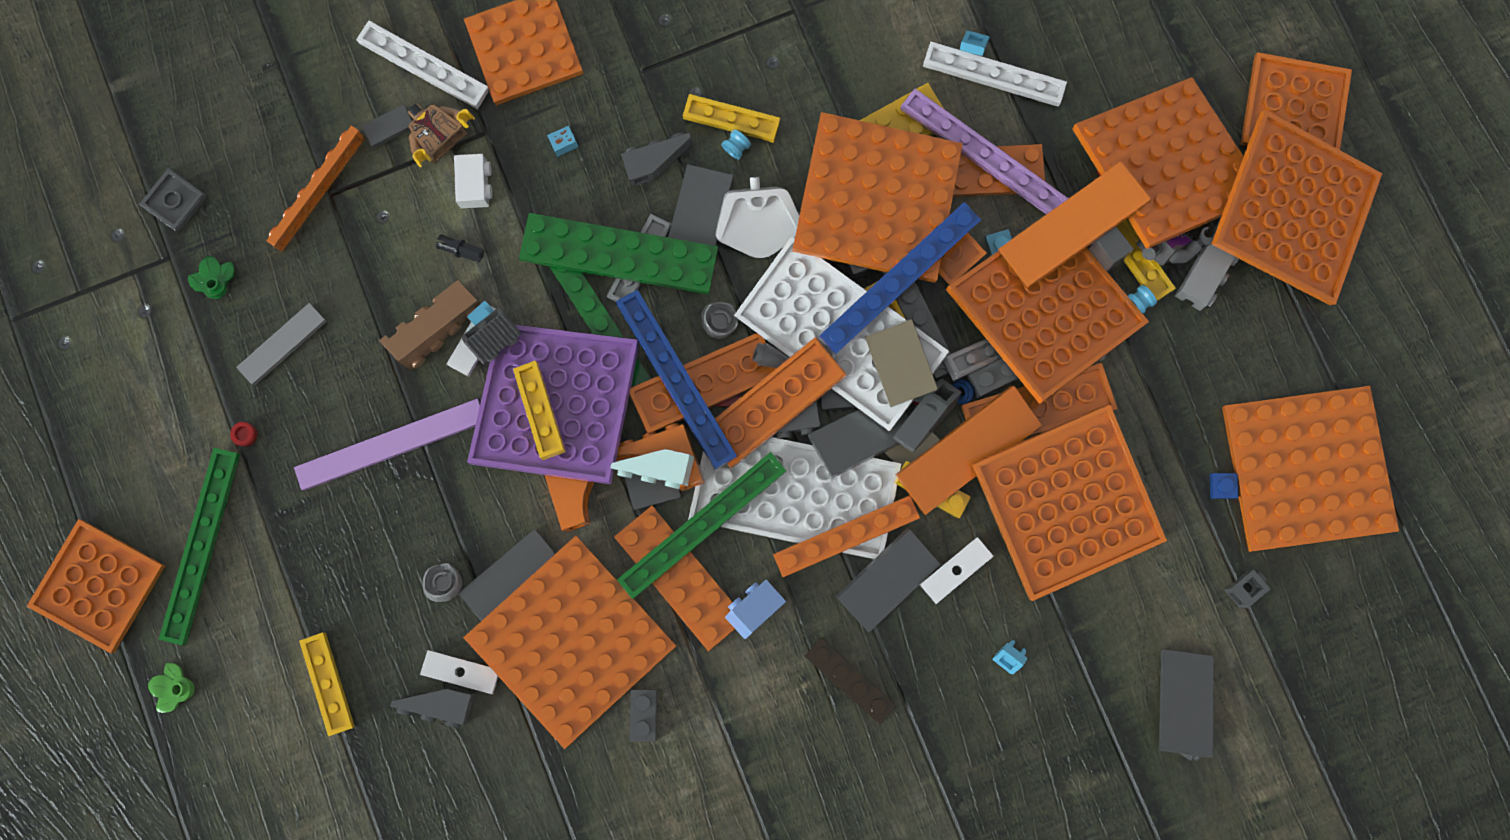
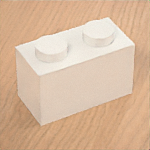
[454,154,493,209]

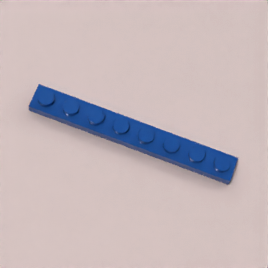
[819,202,981,354]
[616,290,737,470]

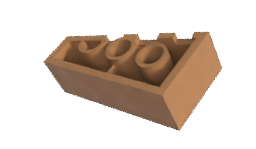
[379,280,480,370]

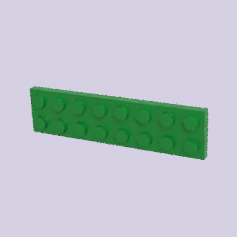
[519,213,718,295]

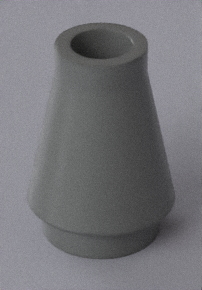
[752,342,790,368]

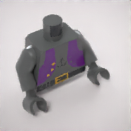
[1136,227,1215,266]

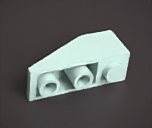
[611,449,694,489]

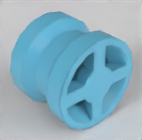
[721,129,751,160]
[1128,285,1157,314]

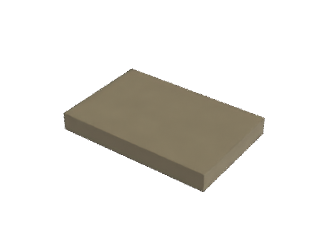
[865,319,938,407]

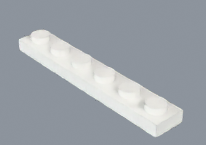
[356,20,489,109]
[923,41,1067,107]

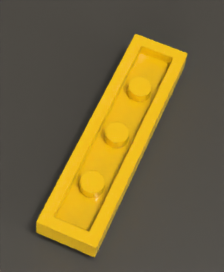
[683,94,780,143]
[1116,219,1176,301]
[513,360,566,460]
[299,632,355,737]

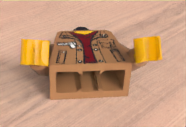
[408,104,475,168]

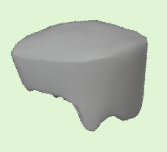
[701,301,738,340]
[423,563,463,602]

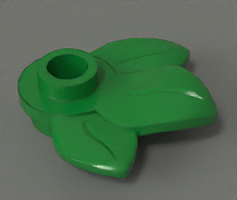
[188,256,235,299]

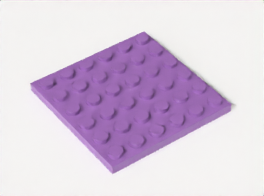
[467,325,640,484]

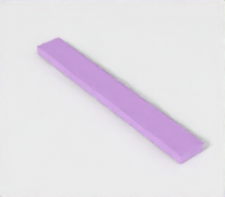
[900,89,1069,214]
[294,399,480,491]

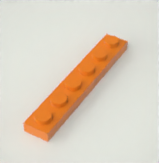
[266,126,365,252]
[773,495,920,578]

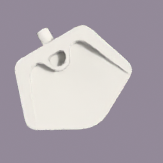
[715,177,799,258]

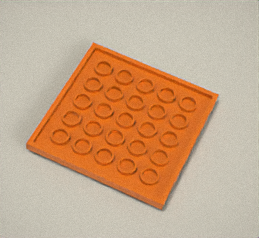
[1072,77,1244,249]
[1212,110,1382,305]
[792,112,963,283]
[946,248,1149,404]
[1222,386,1399,552]
[972,404,1167,601]
[463,535,676,749]

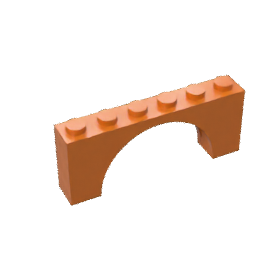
[545,423,705,532]

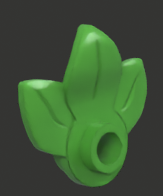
[148,663,195,713]

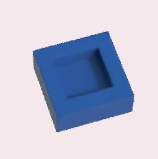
[1210,473,1238,499]

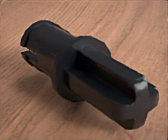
[436,234,484,262]

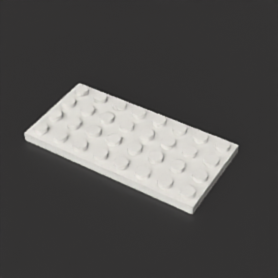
[734,237,949,431]
[688,437,901,559]

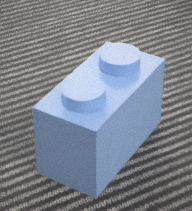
[725,580,786,639]

